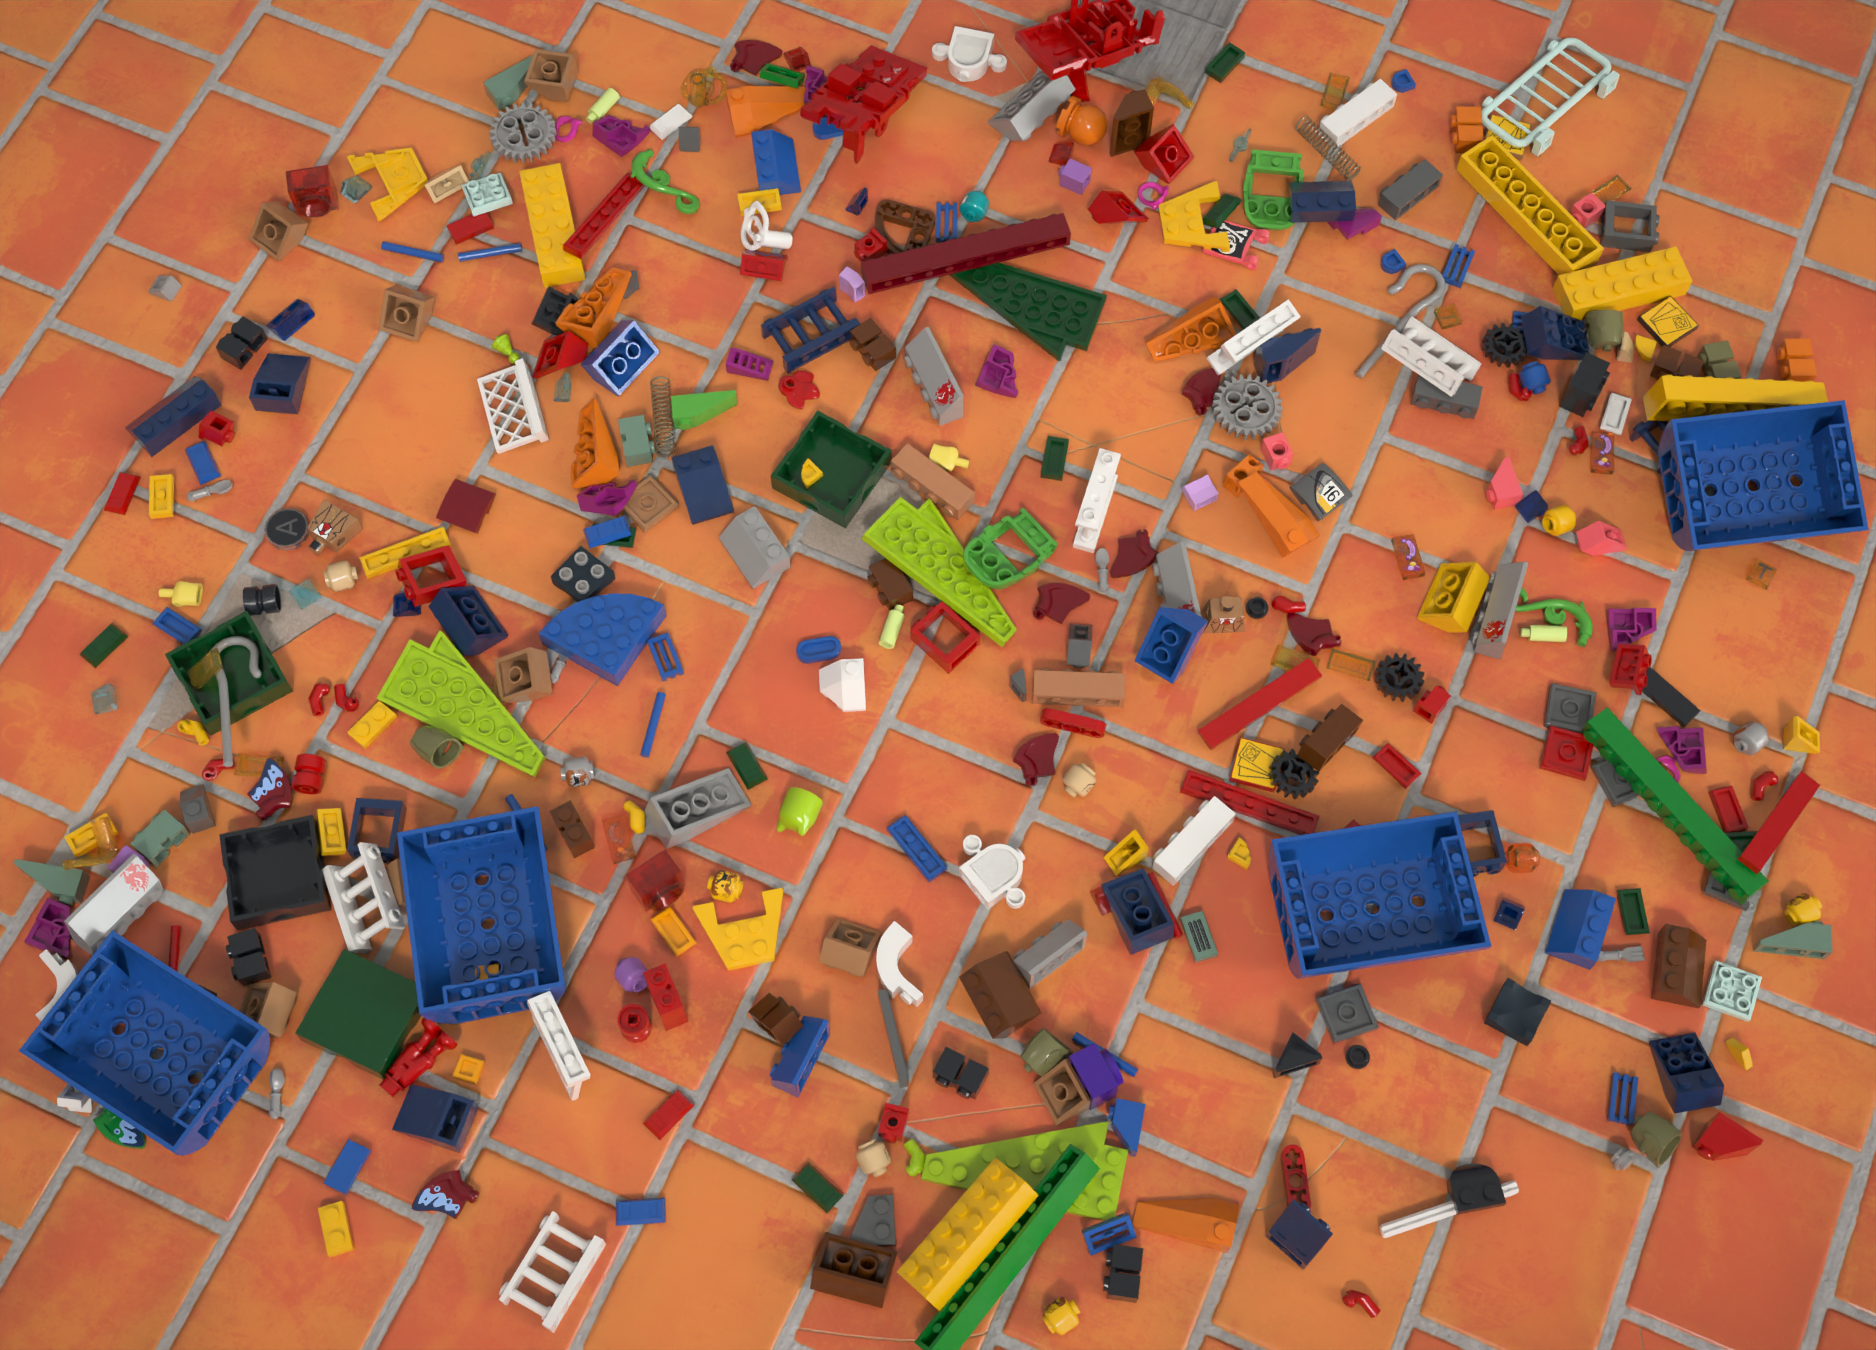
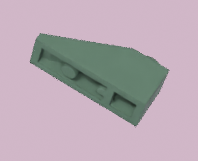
[483,55,533,111]
[14,859,90,905]
[1753,921,1832,959]

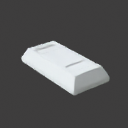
[649,104,693,140]
[1600,392,1632,435]

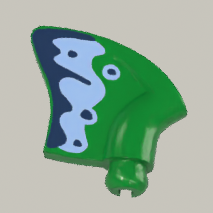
[93,1107,146,1149]

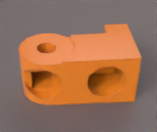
[1223,454,1264,498]

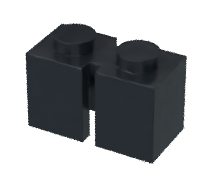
[216,316,268,370]
[226,928,272,986]
[933,1047,989,1099]
[1103,1244,1143,1303]

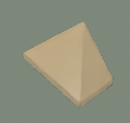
[424,165,469,203]

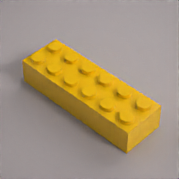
[519,163,586,288]
[1553,246,1692,320]
[897,1157,1039,1311]

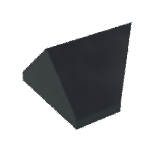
[1273,1032,1322,1078]

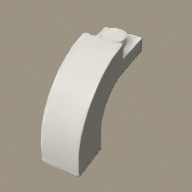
[876,921,923,1007]
[35,949,79,1021]

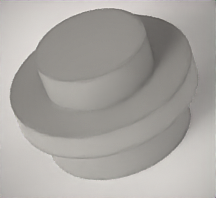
[1610,1147,1634,1171]

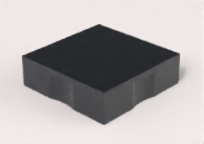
[219,815,331,930]

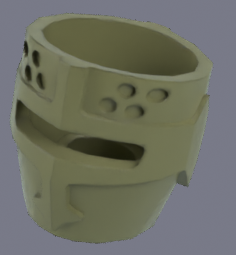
[1585,310,1624,352]
[410,725,463,769]
[1020,1028,1074,1077]
[1630,1112,1682,1168]

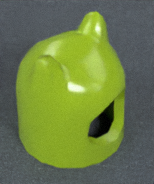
[777,787,823,836]

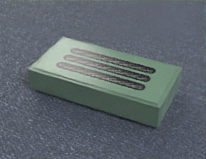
[1180,911,1218,963]

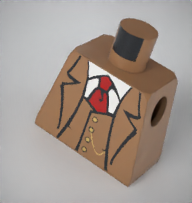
[307,499,362,555]
[1201,596,1245,634]

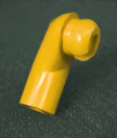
[178,719,209,746]
[623,800,646,834]

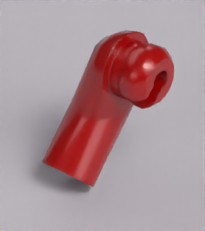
[1508,373,1532,401]
[1569,426,1589,455]
[1271,596,1306,613]
[308,682,330,716]
[334,684,359,712]
[202,759,235,781]
[1751,771,1779,801]
[1342,1290,1381,1318]

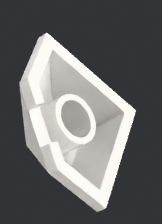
[819,658,866,712]

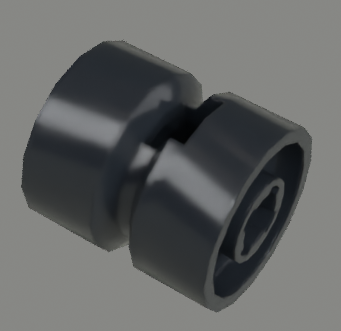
[243,584,281,616]

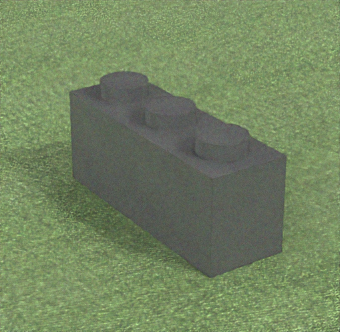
[1378,159,1443,221]
[1411,374,1483,419]

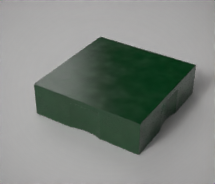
[770,410,892,529]
[165,611,293,736]
[295,949,421,1080]

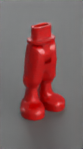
[379,1018,458,1097]

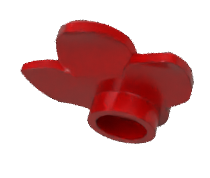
[778,371,820,410]

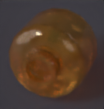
[1505,843,1540,873]

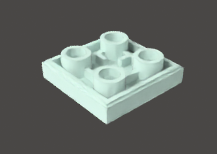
[461,173,513,217]
[1702,960,1762,1022]

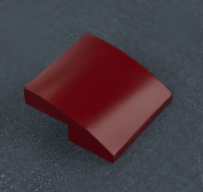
[436,479,496,534]

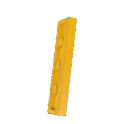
[359,526,452,579]

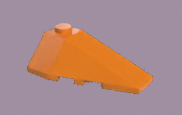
[725,86,806,137]
[556,267,632,348]
[1145,296,1237,362]
[570,398,619,488]
[1237,472,1320,558]
[1132,1198,1239,1253]

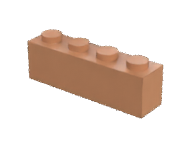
[891,443,975,520]
[1033,668,1125,708]

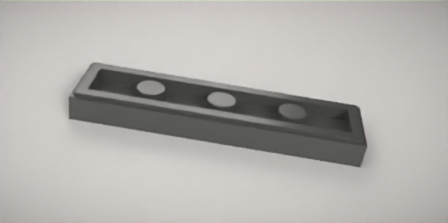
[878,989,909,1088]

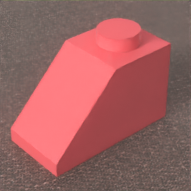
[1486,457,1523,510]
[1576,521,1627,556]

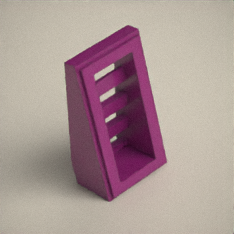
[726,347,773,381]

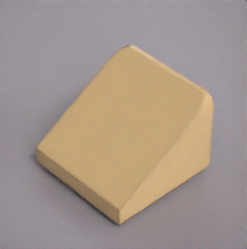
[1616,332,1634,363]

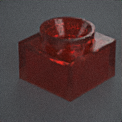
[286,165,339,217]
[625,849,685,912]

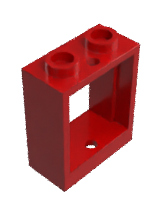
[395,545,467,607]
[910,601,980,674]
[643,963,688,1031]

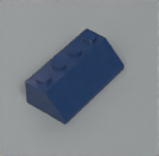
[125,376,221,457]

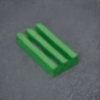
[759,63,805,89]

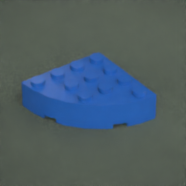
[539,593,666,686]

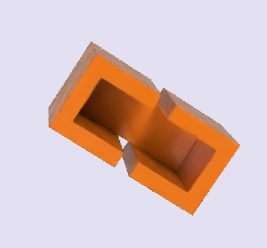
[1450,106,1484,153]
[1777,338,1817,382]

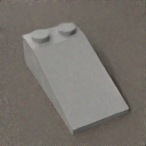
[644,768,751,849]

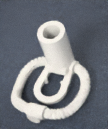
[740,201,792,251]

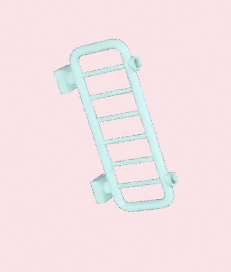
[1481,37,1620,157]

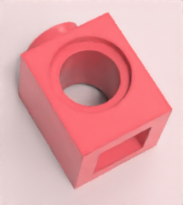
[1570,192,1606,228]
[1261,432,1293,470]

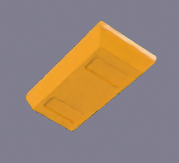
[650,907,696,956]

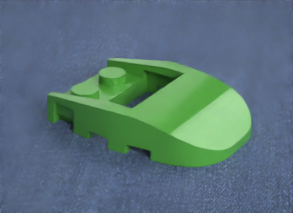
[1243,149,1304,230]
[964,508,1058,589]

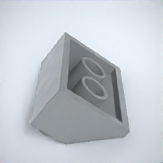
[719,506,791,589]
[1013,919,1088,990]

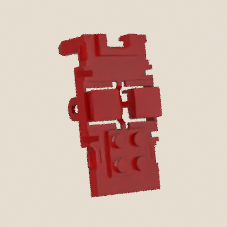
[1015,0,1165,81]
[800,45,927,164]

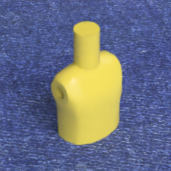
[929,443,970,472]
[159,581,203,607]

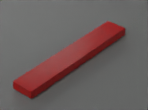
[563,173,645,259]
[1198,658,1322,750]
[1180,770,1320,835]
[1737,771,1820,874]

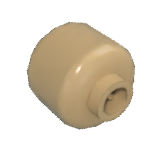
[324,560,359,592]
[1062,763,1096,798]
[855,1138,891,1177]

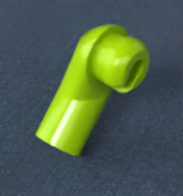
[904,1139,926,1177]

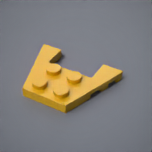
[347,148,428,222]
[1158,181,1230,252]
[693,888,784,971]

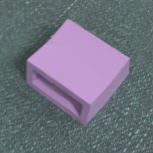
[839,266,865,303]
[1181,475,1219,511]

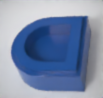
[1391,69,1416,93]
[1380,249,1407,274]

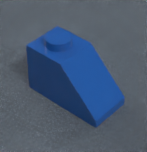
[1108,1098,1145,1157]

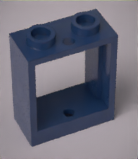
[347,798,407,863]
[1458,810,1507,877]

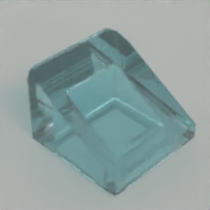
[340,175,372,203]
[553,373,572,402]
[289,579,321,609]
[91,683,118,715]

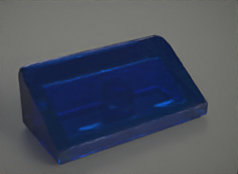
[266,299,315,341]

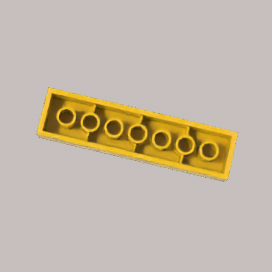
[1456,135,1604,275]
[1643,375,1828,421]

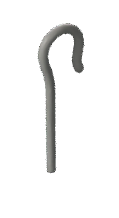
[1355,264,1445,379]
[209,636,262,767]

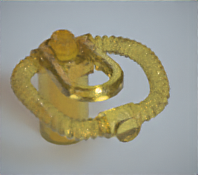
[680,67,727,107]
[1145,76,1194,110]
[62,816,119,870]

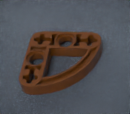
[875,199,935,254]

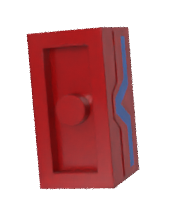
[740,249,788,281]

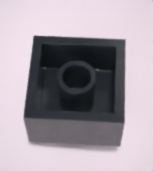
[1559,352,1610,417]

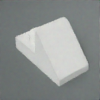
[57,1084,95,1113]

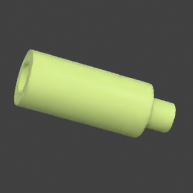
[586,88,620,124]
[878,604,905,649]
[1520,625,1567,642]

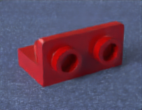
[1609,644,1652,695]

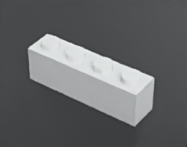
[1318,79,1397,149]
[1152,796,1236,886]

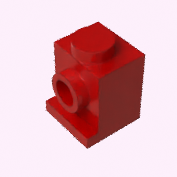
[854,227,887,262]
[198,411,235,446]
[1413,685,1451,724]
[878,1102,909,1143]

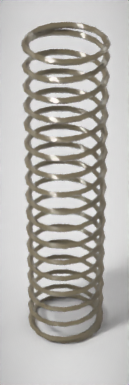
[1295,116,1361,181]
[650,376,675,458]

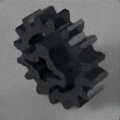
[1482,323,1527,368]
[1374,653,1424,702]
[1268,749,1319,799]

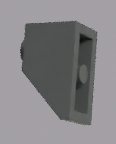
[1067,623,1093,668]
[180,784,216,834]

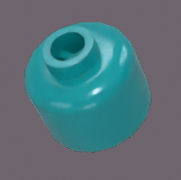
[959,191,989,222]

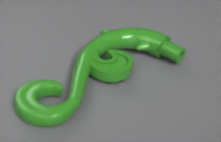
[631,149,700,214]
[1515,588,1593,647]

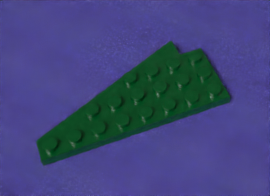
[949,263,1107,361]

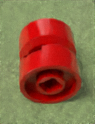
[291,754,327,795]
[617,1004,652,1043]

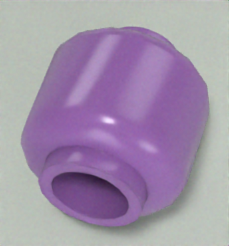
[614,957,648,992]

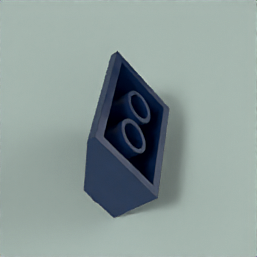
[1289,180,1356,223]
[428,586,508,657]

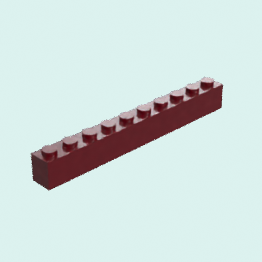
[861,213,1071,295]

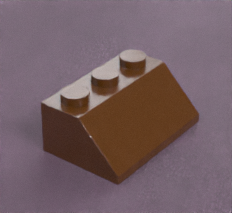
[1110,89,1154,157]
[1652,924,1707,1008]
[959,951,1042,1039]
[810,1232,897,1308]

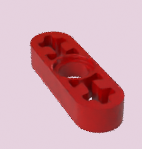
[1040,708,1106,738]
[1281,1145,1311,1209]

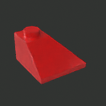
[1134,124,1194,184]
[1087,190,1149,224]
[532,331,588,379]
[1692,1112,1763,1161]

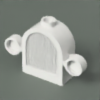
[932,26,1007,82]
[959,835,1025,910]

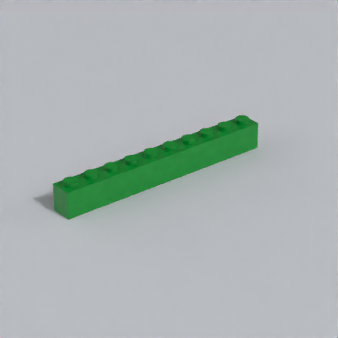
[1581,707,1769,905]
[914,1144,1100,1350]

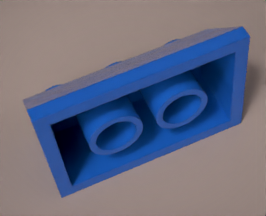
[751,129,801,195]
[580,320,660,396]
[1134,607,1208,684]
[1545,889,1616,970]
[770,1016,830,1097]

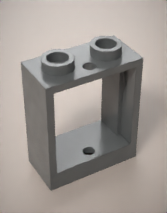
[1600,200,1660,253]

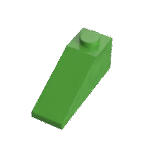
[671,390,737,430]

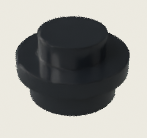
[1246,597,1268,619]
[1345,1045,1370,1069]

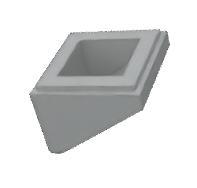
[149,276,181,301]

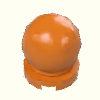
[1056,96,1108,146]

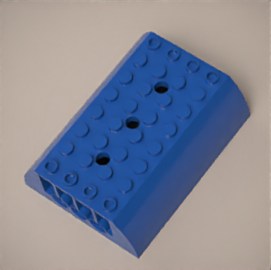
[1658,400,1869,551]
[397,806,566,1024]
[1269,811,1491,979]
[19,930,270,1156]

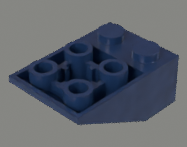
[1521,306,1589,360]
[1253,328,1321,384]
[249,353,311,414]
[1649,1032,1724,1114]
[392,1084,479,1153]
[1266,1200,1333,1270]

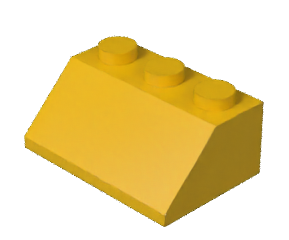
[1417,562,1491,633]

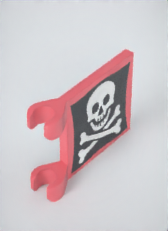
[1202,221,1270,271]

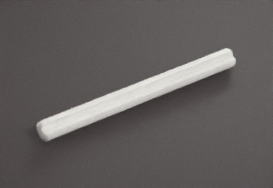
[1379,1180,1519,1238]

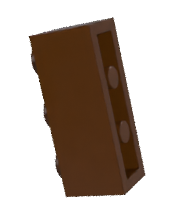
[1297,704,1363,772]

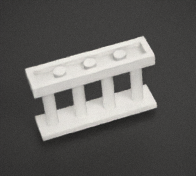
[1206,299,1301,376]
[1381,316,1482,397]
[1073,448,1121,553]
[321,842,405,954]
[499,1211,606,1333]

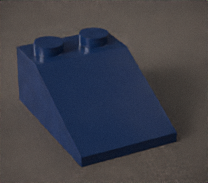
[671,445,734,525]
[1101,868,1174,955]

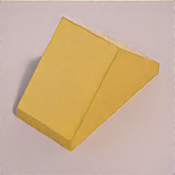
[1783,716,1820,754]
[1104,830,1149,876]

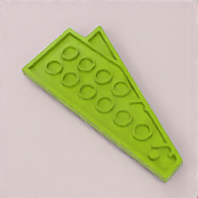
[862,497,1017,647]
[376,630,546,778]
[921,1122,1128,1221]

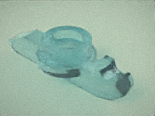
[1229,129,1251,162]
[469,152,491,181]

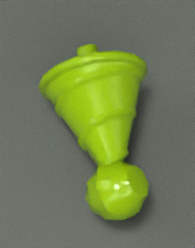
[492,334,520,364]

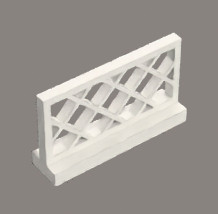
[477,358,549,454]
[527,991,590,1101]

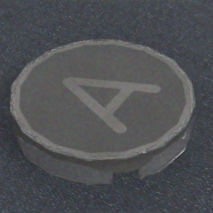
[264,508,309,551]

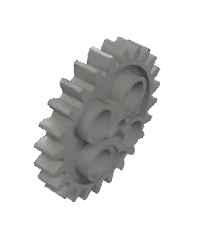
[489,102,557,163]
[1212,374,1283,440]

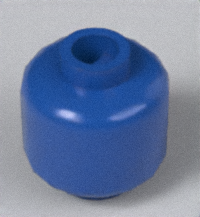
[1519,361,1551,395]

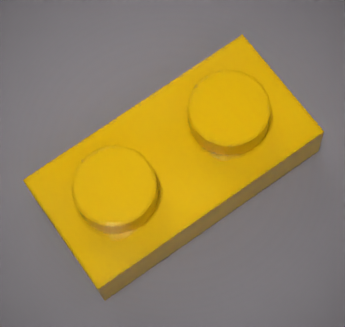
[737,188,782,216]
[149,474,174,519]
[347,700,397,749]
[316,808,346,856]
[64,813,119,858]
[318,1201,354,1257]

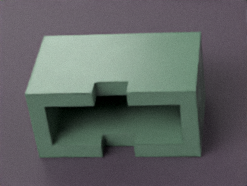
[618,415,655,467]
[130,809,190,868]

